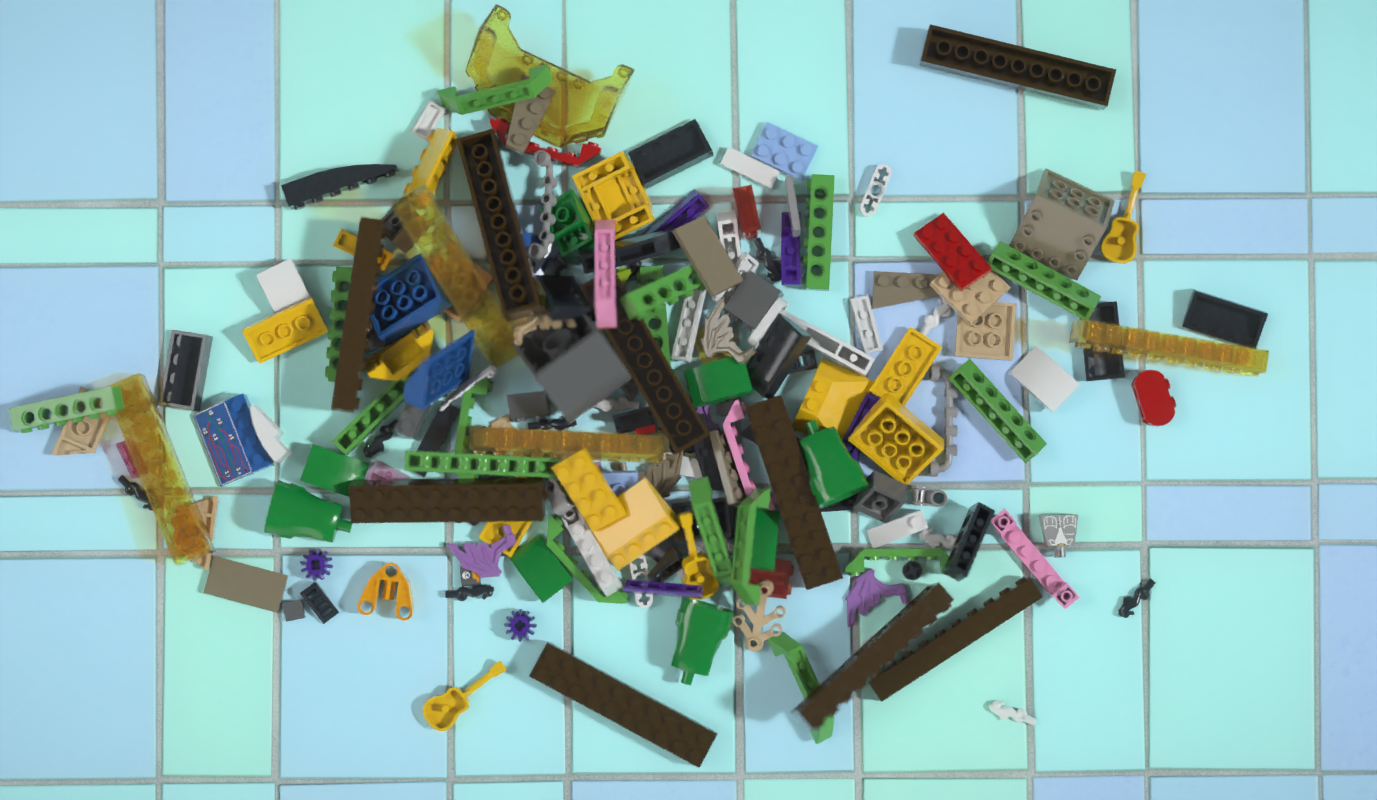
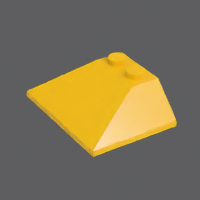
[572,151,655,240]
[365,321,434,381]
[792,358,875,440]

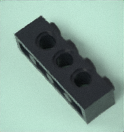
[942,502,995,582]

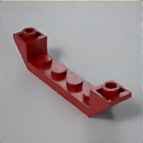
[490,117,602,168]

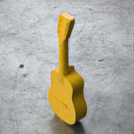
[1100,171,1146,264]
[679,511,719,600]
[423,660,507,731]

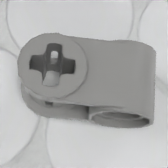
[544,478,576,516]
[909,485,947,507]

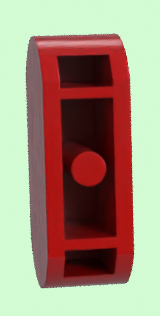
[1131,370,1176,427]

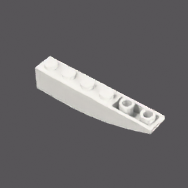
[783,311,875,377]
[560,506,623,597]

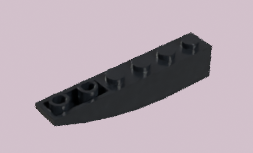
[281,164,399,210]
[578,226,681,274]

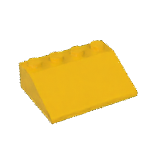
[403,128,458,209]
[848,392,944,485]
[587,477,680,571]

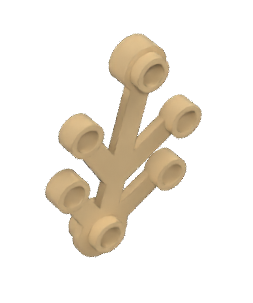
[733,580,786,652]

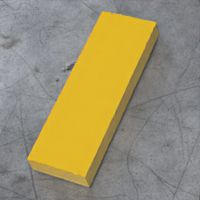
[333,229,393,271]

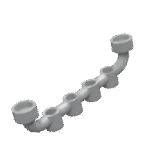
[528,150,558,260]
[928,365,958,477]

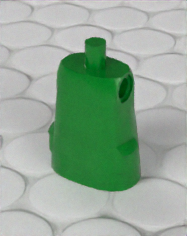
[798,420,869,508]
[264,480,353,543]
[671,597,734,686]

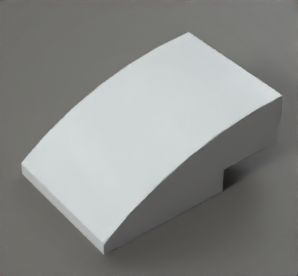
[256,258,311,313]
[1009,346,1080,413]
[250,405,293,463]

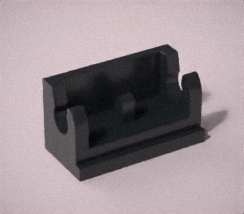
[613,406,655,435]

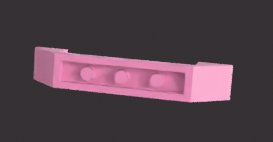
[595,220,617,329]
[723,399,777,511]
[991,508,1080,610]

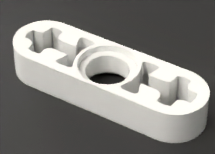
[859,164,892,217]
[748,297,789,348]
[629,554,653,608]

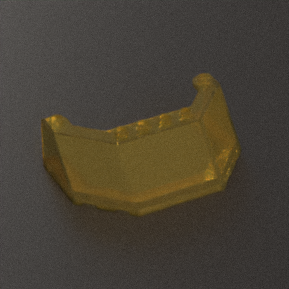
[465,4,635,148]

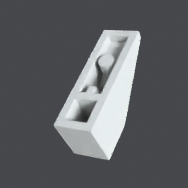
[716,210,741,265]
[866,510,929,549]

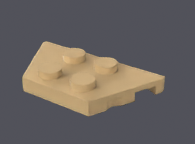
[51,386,110,456]
[173,496,219,570]

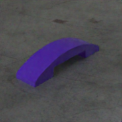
[781,212,801,286]

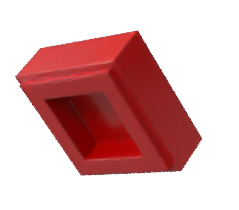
[636,424,656,437]

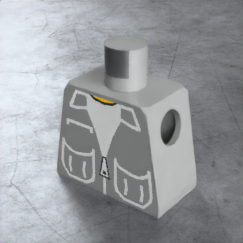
[1039,514,1078,558]

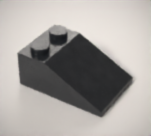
[671,497,735,542]

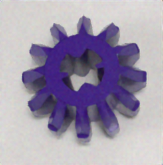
[300,548,333,581]
[504,609,537,642]

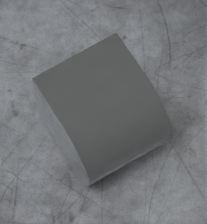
[512,313,632,424]

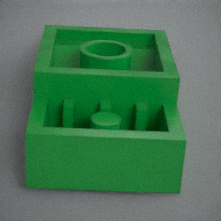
[541,189,595,261]
[684,357,753,408]
[300,444,370,497]
[750,508,780,571]
[508,534,574,603]

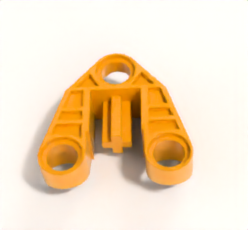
[357,562,414,621]

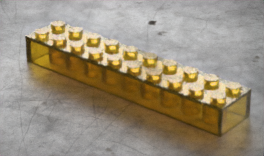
[392,184,519,368]
[1069,319,1269,377]
[104,373,216,566]
[469,427,665,463]

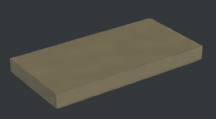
[672,215,743,298]
[203,556,289,613]

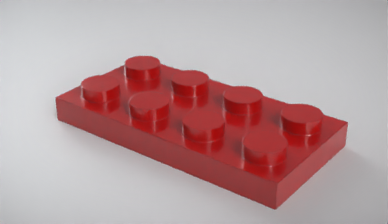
[913,213,992,292]

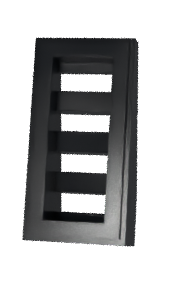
[789,350,818,374]
[646,546,684,582]
[300,582,340,624]

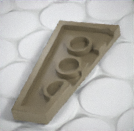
[506,74,556,155]
[872,271,940,310]
[709,430,747,507]

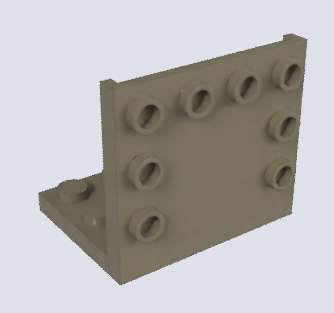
[1009,168,1115,281]

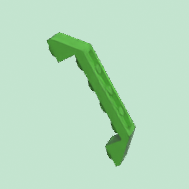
[437,64,553,115]
[454,377,493,479]
[689,476,732,588]
[731,489,771,605]
[547,515,629,604]
[844,548,949,576]
[767,632,835,745]

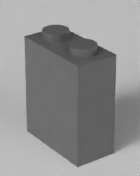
[724,270,784,332]
[394,403,432,440]

